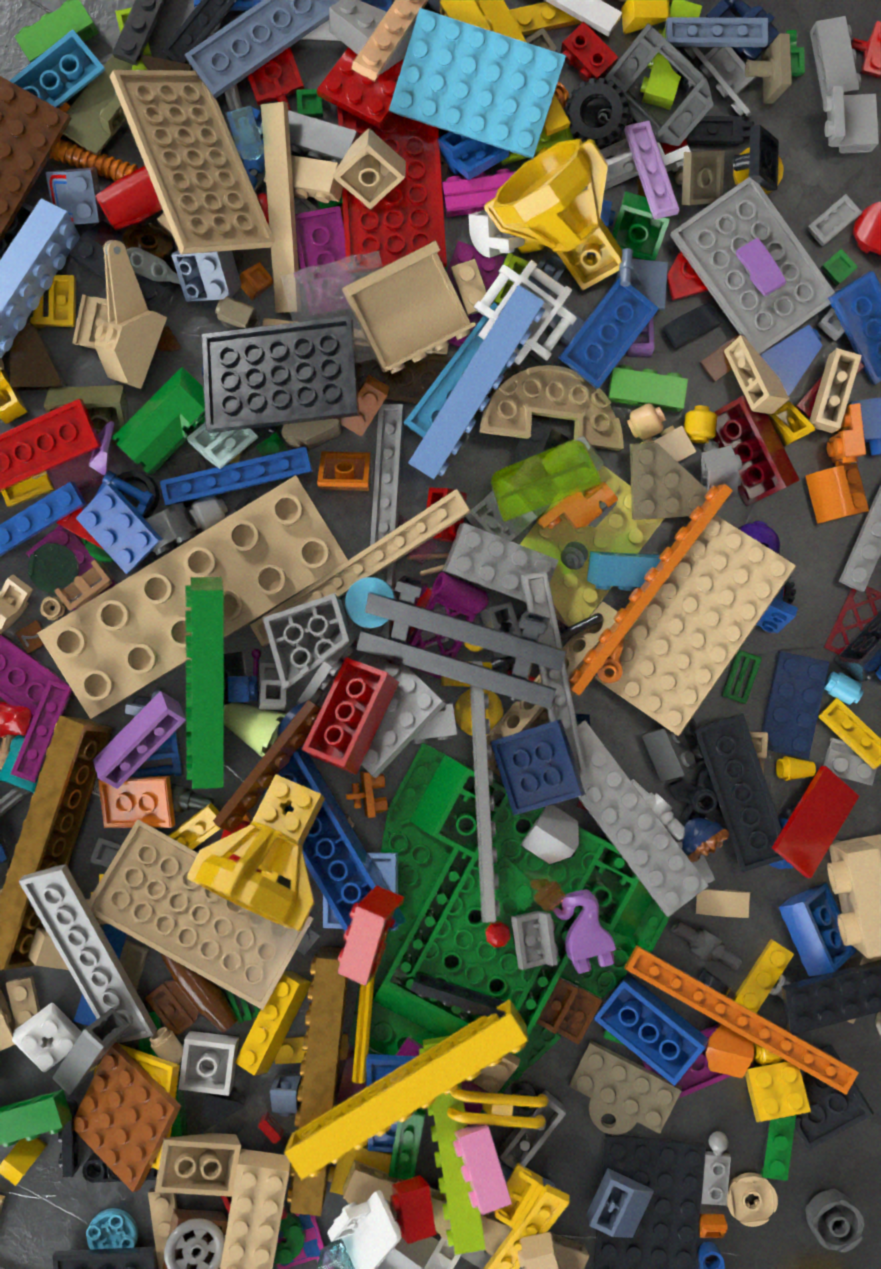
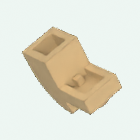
[0,575,33,634]

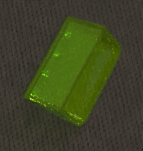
[491,440,602,522]

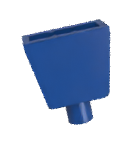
[847,397,881,456]

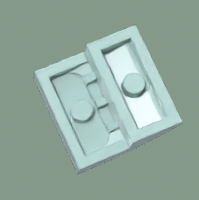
[187,422,258,469]

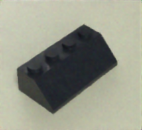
[69,220,180,314]

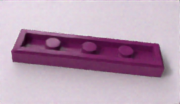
[11,679,73,783]

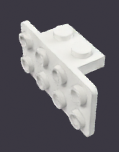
[327,1190,401,1269]

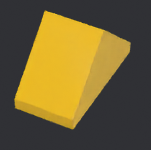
[621,0,670,34]
[768,401,815,447]
[0,1138,47,1186]

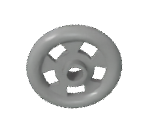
[164,1218,225,1269]

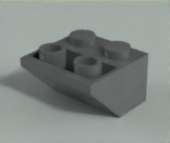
[642,717,705,782]

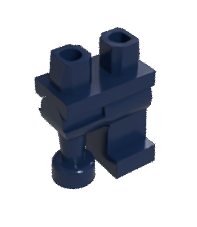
[706,0,780,61]

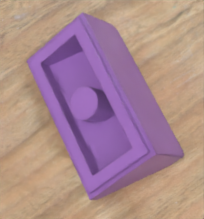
[89,421,114,475]

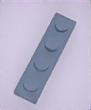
[665,17,768,47]

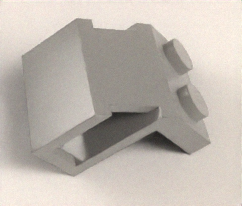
[823,86,879,153]
[465,469,550,541]
[377,1219,439,1269]

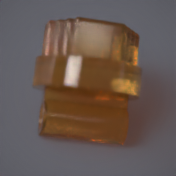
[531,878,566,911]

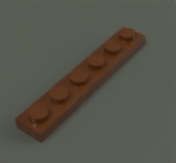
[213,700,321,832]

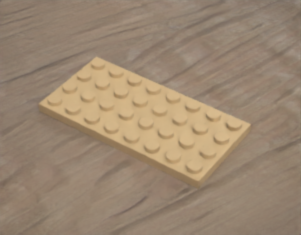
[110,70,275,254]
[595,515,796,736]
[88,819,314,1010]

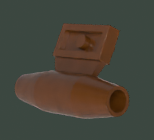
[145,953,238,1037]

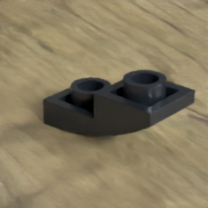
[663,302,722,348]

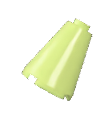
[223,702,287,758]

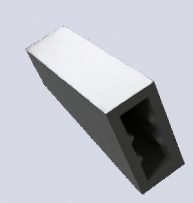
[52,1008,130,1095]

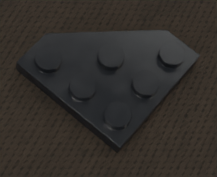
[795,1044,874,1150]

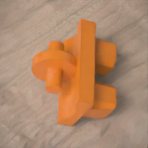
[346,771,388,818]

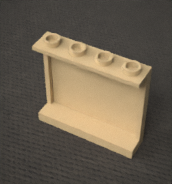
[342,241,476,374]

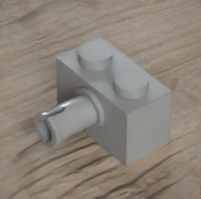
[701,441,742,499]

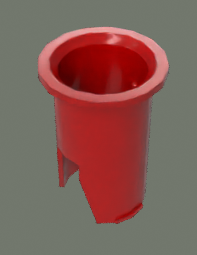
[95,166,163,230]

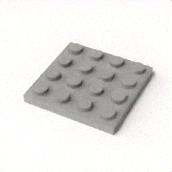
[317,653,446,778]

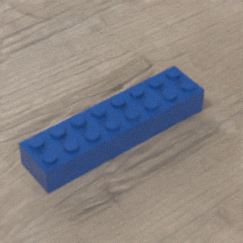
[264,747,406,932]

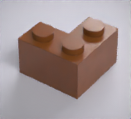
[336,374,390,437]

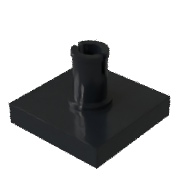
[733,124,779,191]

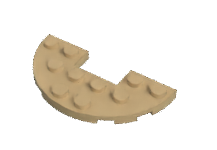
[480,365,624,451]

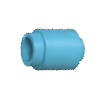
[824,671,864,705]

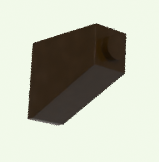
[10,323,67,391]

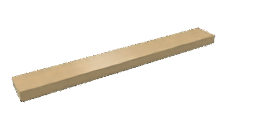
[261,102,301,313]

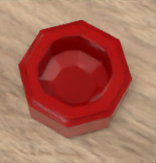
[485,921,511,947]

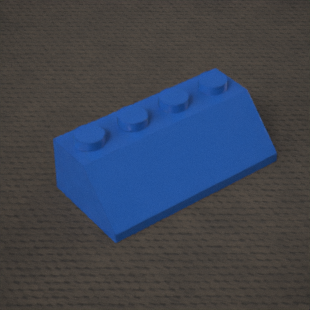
[593,974,709,1086]

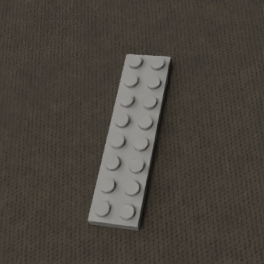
[577,720,708,917]
[19,864,157,1043]

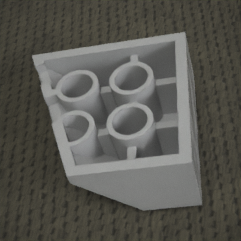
[263,593,350,690]

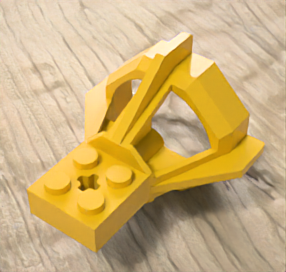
[484,139,622,290]
[187,775,325,931]

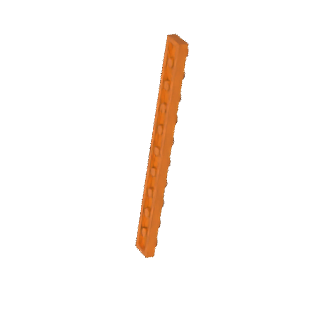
[568,484,733,696]
[624,945,859,1094]

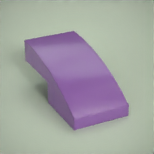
[736,237,786,297]

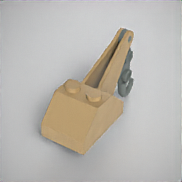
[94,240,180,389]

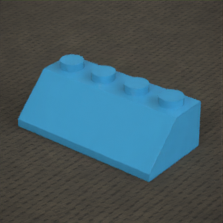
[9,29,105,108]

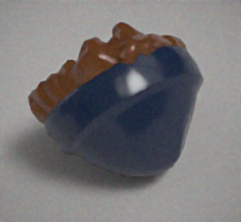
[681,818,730,862]

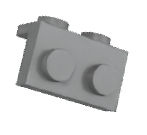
[511,911,558,970]

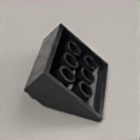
[834,610,881,682]

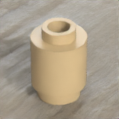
[149,1027,184,1064]

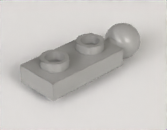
[701,1131,731,1206]

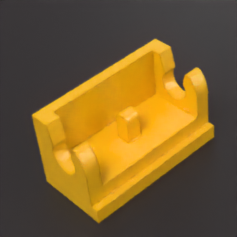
[494,1163,544,1231]

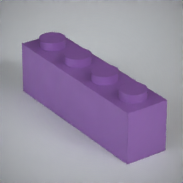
[93,691,186,789]

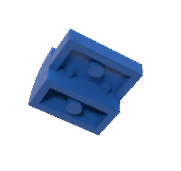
[438,132,509,180]

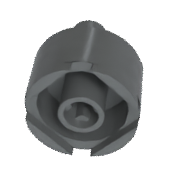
[806,1189,865,1252]

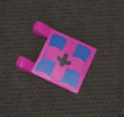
[277,1213,332,1269]

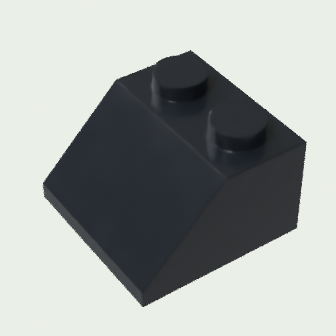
[508,419,573,487]

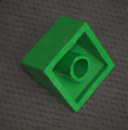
[612,191,671,261]

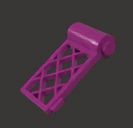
[406,572,489,680]

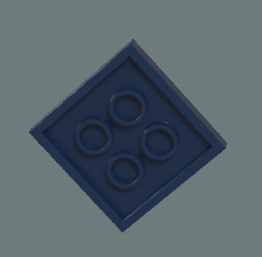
[490,719,585,815]

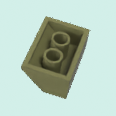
[44,385,129,444]

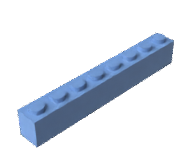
[408,285,546,479]

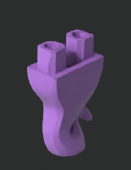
[552,890,616,973]

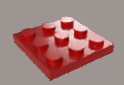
[317,47,404,129]

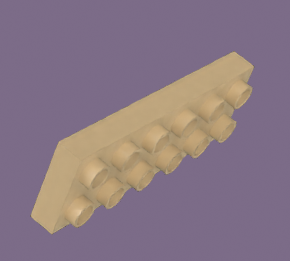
[37,475,348,719]

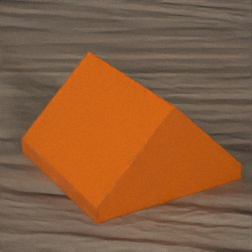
[317,451,371,491]

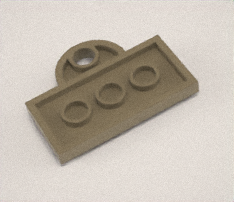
[569,1040,682,1135]

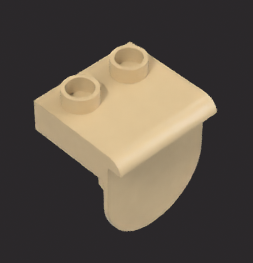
[827,834,881,958]

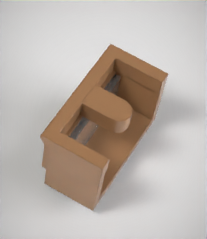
[54,560,114,611]

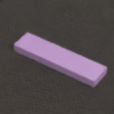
[624,121,679,220]

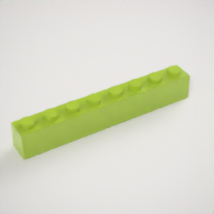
[419,1036,486,1255]

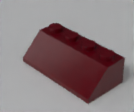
[713,395,800,507]

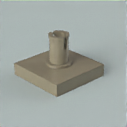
[745,34,792,104]
[675,150,725,205]

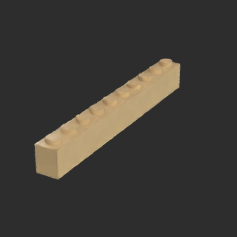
[343,1160,589,1269]

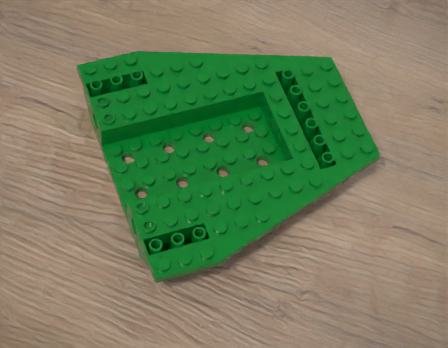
[349,743,672,1114]

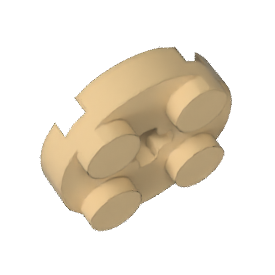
[727,1173,778,1227]

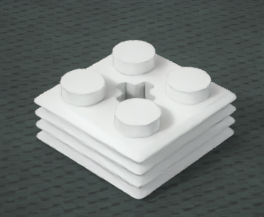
[12,1003,82,1072]

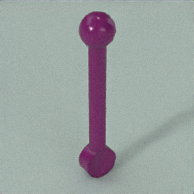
[251,649,261,685]

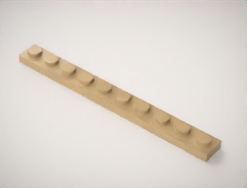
[250,489,472,647]

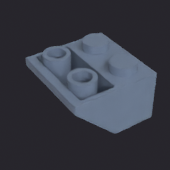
[172,250,242,301]
[587,1168,654,1238]

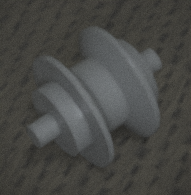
[561,542,588,570]

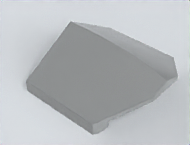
[521,804,579,864]

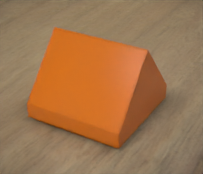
[698,1214,728,1238]

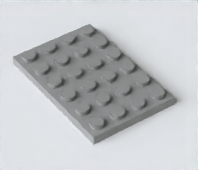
[670,177,835,355]

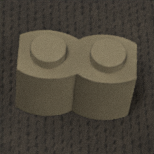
[216,296,260,330]

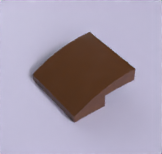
[536,977,603,1045]

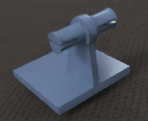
[616,249,668,311]

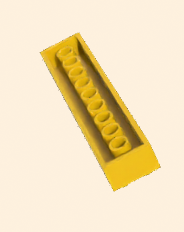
[285,999,528,1180]

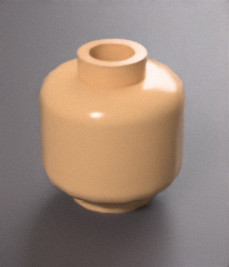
[627,403,666,440]

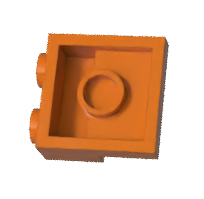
[827,403,866,467]

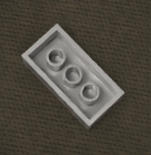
[442,523,558,603]

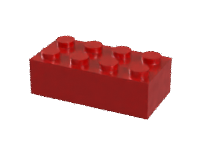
[302,657,399,775]

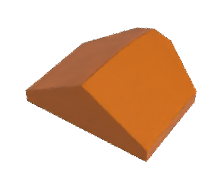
[705,1023,754,1078]

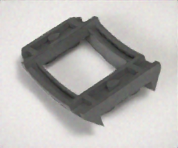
[605,23,714,146]

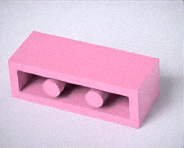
[453,1124,512,1215]

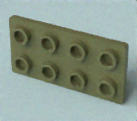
[63,55,132,155]

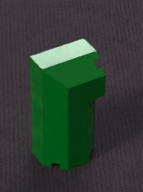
[112,366,206,476]

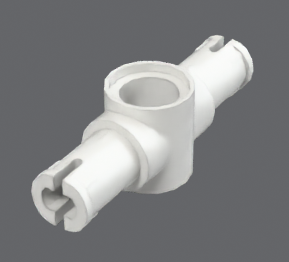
[631,779,684,841]

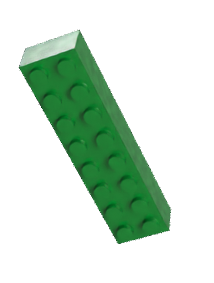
[185,577,224,789]

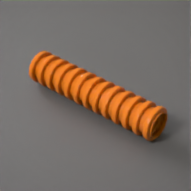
[49,139,138,181]

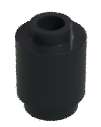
[511,1083,537,1115]

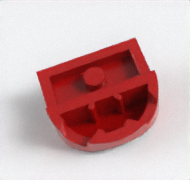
[853,202,881,255]

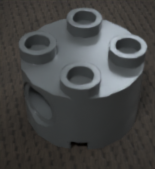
[146,503,198,555]

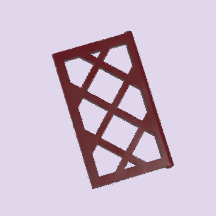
[823,586,881,655]

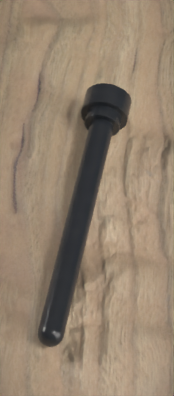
[490,613,603,674]

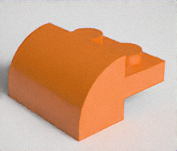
[805,463,869,524]

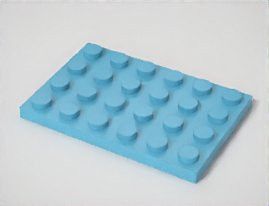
[389,8,566,158]

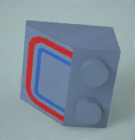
[46,167,105,224]

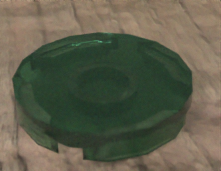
[28,543,79,593]

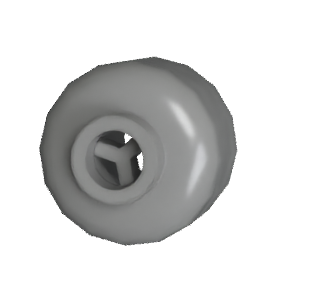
[188,496,228,531]

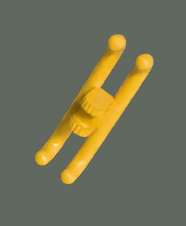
[447,1087,549,1128]

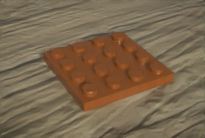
[73,1042,181,1192]

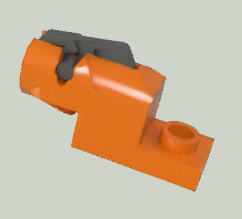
[537,482,618,530]

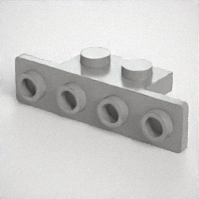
[684,47,756,118]

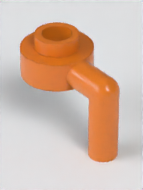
[597,637,624,683]

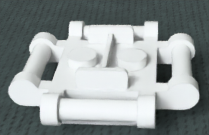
[474,260,577,365]

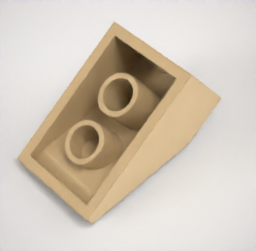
[155,1133,241,1196]

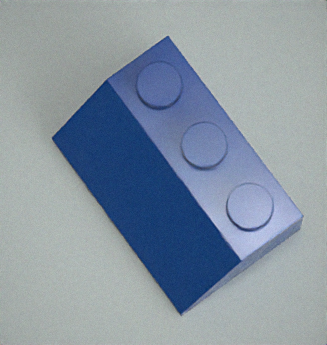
[779,882,857,976]

